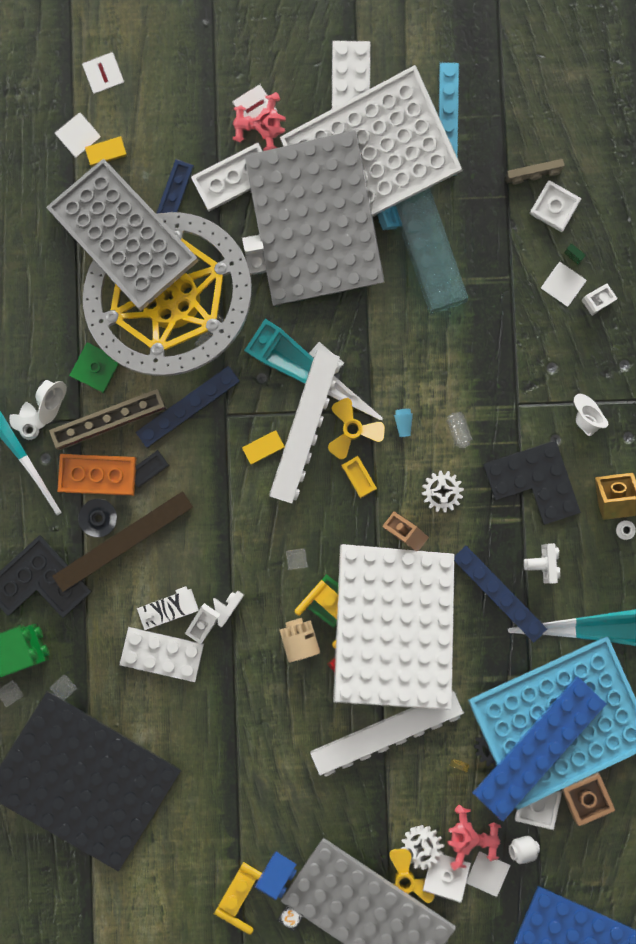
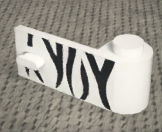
[137,587,199,630]

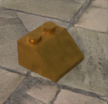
[595,473,636,520]

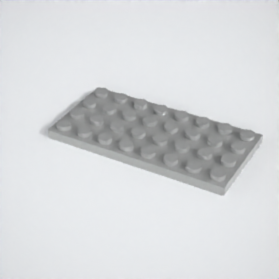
[46,158,199,311]
[281,838,455,944]

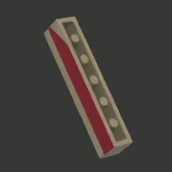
[49,389,167,450]

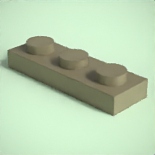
[505,159,565,184]

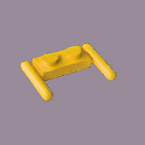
[295,580,338,649]
[214,862,262,935]

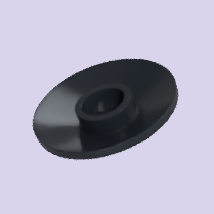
[78,499,117,537]

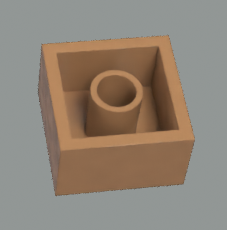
[561,772,615,826]

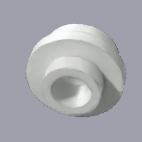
[616,521,636,540]

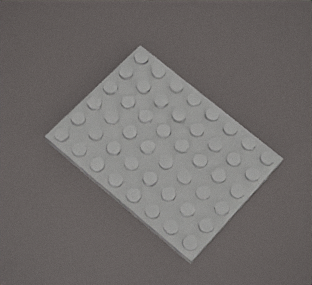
[245,130,385,306]

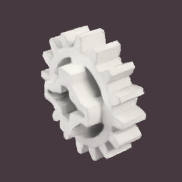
[421,471,464,513]
[401,825,444,870]

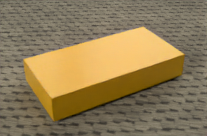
[85,136,127,167]
[242,430,285,465]
[341,456,377,499]

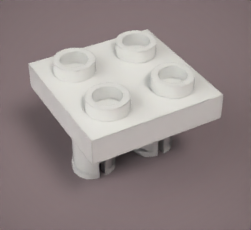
[524,544,560,583]

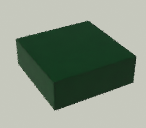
[564,244,586,264]

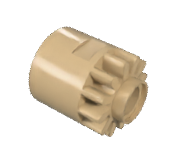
[280,618,320,662]

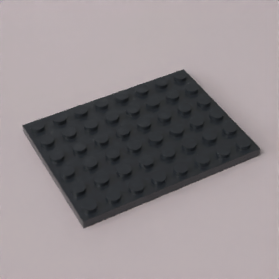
[0,690,181,872]

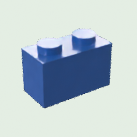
[254,852,297,900]

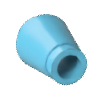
[394,409,413,437]

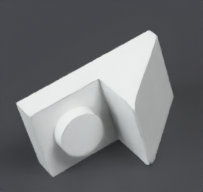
[242,235,267,275]
[582,284,617,316]
[213,591,244,627]
[185,604,220,644]

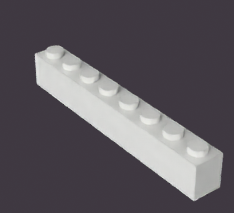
[269,349,341,503]
[310,690,463,776]

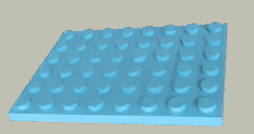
[468,636,636,810]

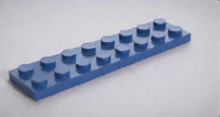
[473,677,606,821]

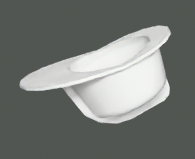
[35,380,67,424]
[574,394,608,436]

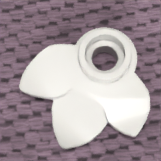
[10,402,46,440]

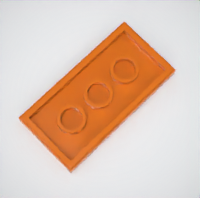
[57,454,136,496]

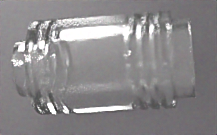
[446,412,473,449]

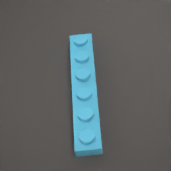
[439,63,459,176]

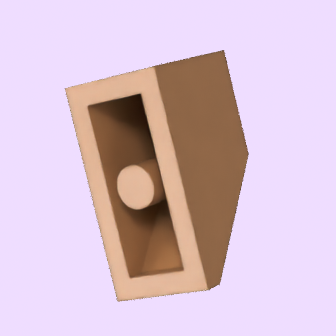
[382,512,429,551]

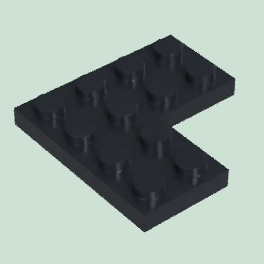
[483,440,581,525]
[0,535,92,618]

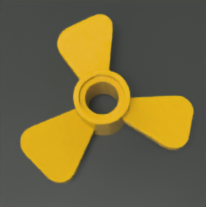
[328,398,385,459]
[389,849,435,903]

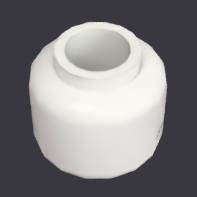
[509,836,540,864]

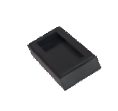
[135,450,170,488]

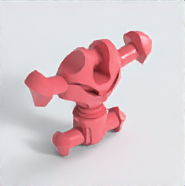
[233,92,286,151]
[448,805,501,870]

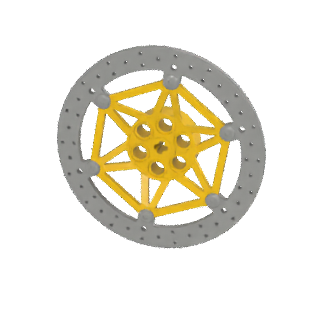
[83,212,252,376]

